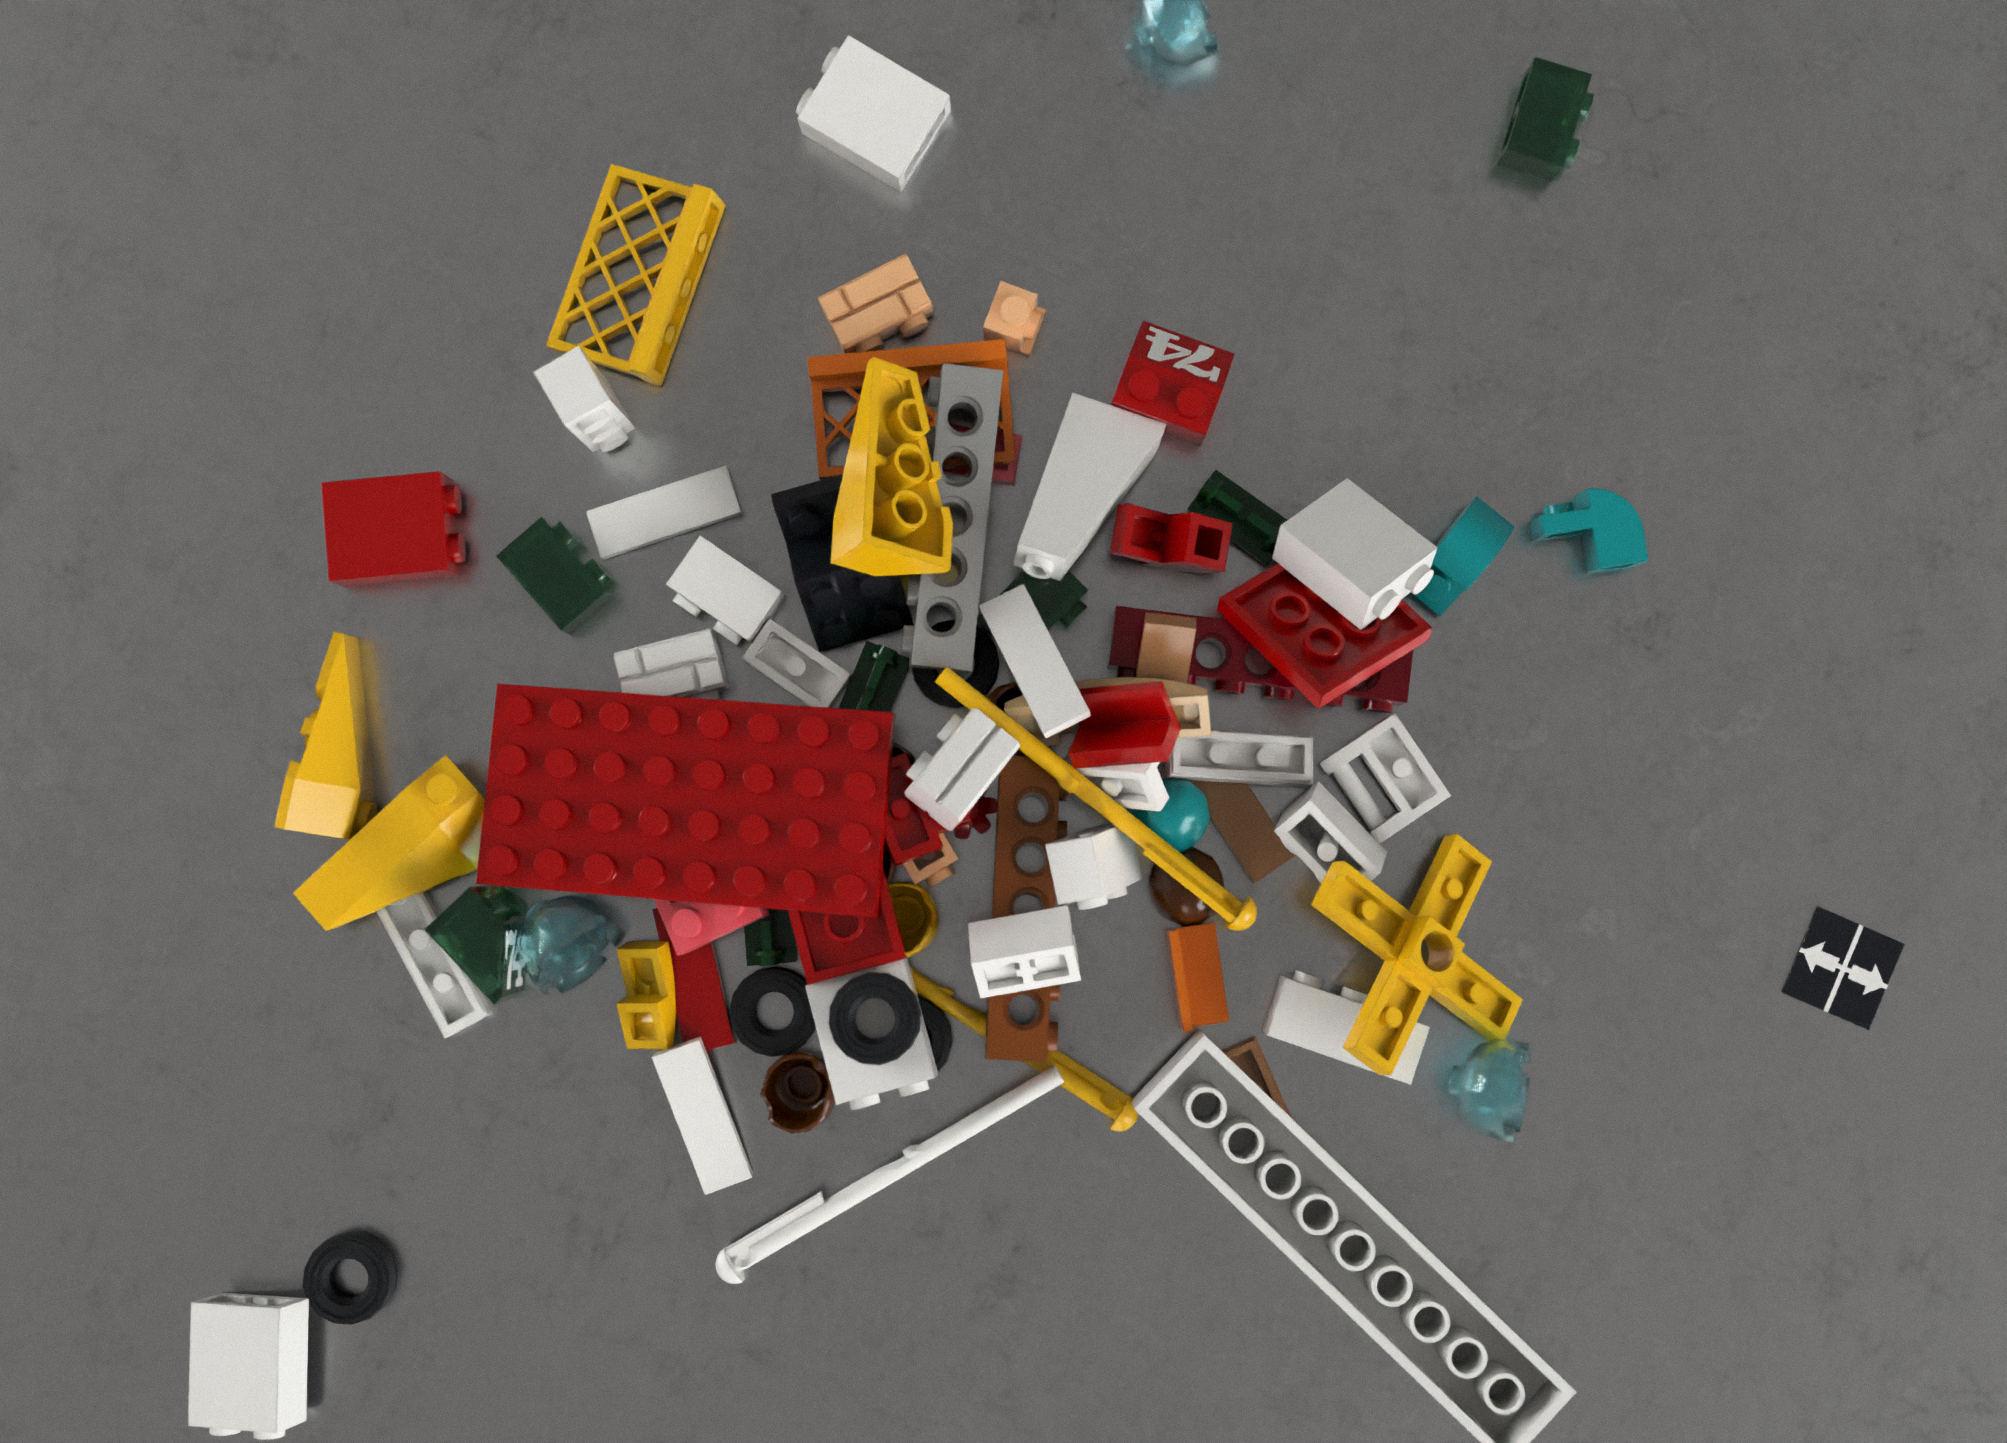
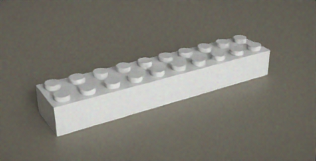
[1131,1029,1577,1443]

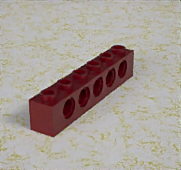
[1107,606,1413,713]

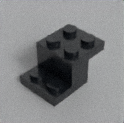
[771,474,913,652]

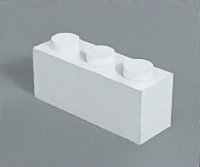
[534,346,635,452]
[1262,970,1430,1085]

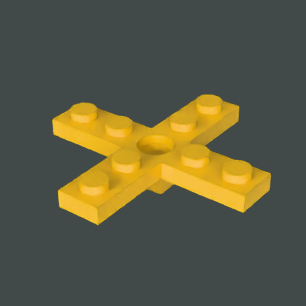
[1311,834,1523,1075]

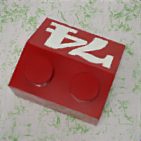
[1111,321,1234,446]

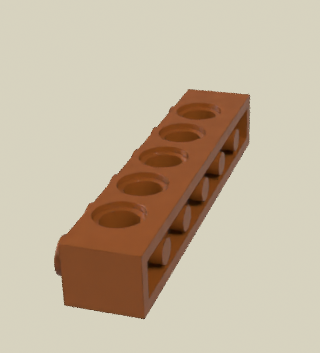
[985,756,1069,1062]

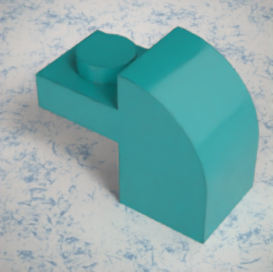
[1529,488,1648,573]
[1412,496,1515,616]

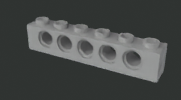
[901,363,1003,673]

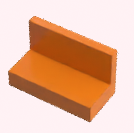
[1164,922,1229,1032]

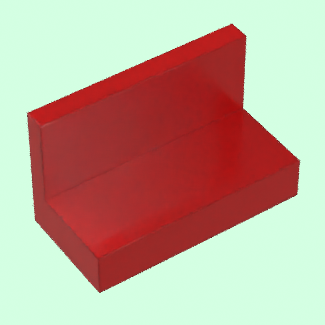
[1068,681,1181,768]

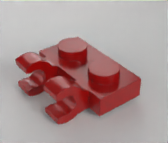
[885,753,971,867]

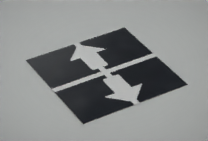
[1782,906,1905,1030]

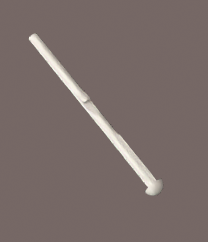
[715,1065,1065,1284]

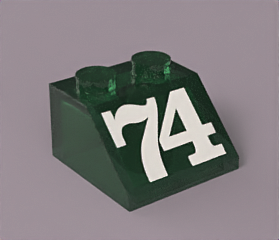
[424,885,527,1004]

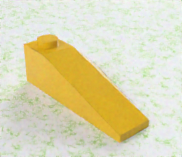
[831,357,953,576]
[274,632,377,839]
[293,755,485,931]

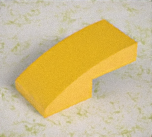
[616,941,676,1050]

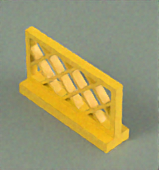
[546,164,726,387]

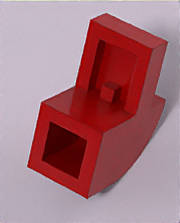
[1110,503,1233,573]

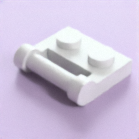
[1319,713,1451,844]

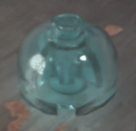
[1132,0,1220,64]
[517,895,620,995]
[1449,1039,1532,1143]

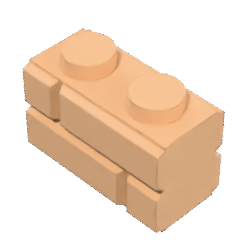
[817,253,934,354]

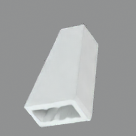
[1013,392,1166,581]

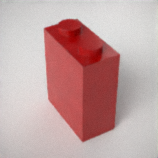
[321,471,466,587]

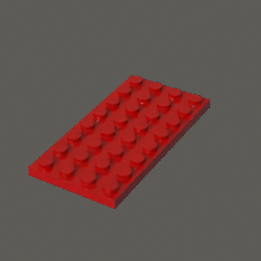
[476,684,896,918]

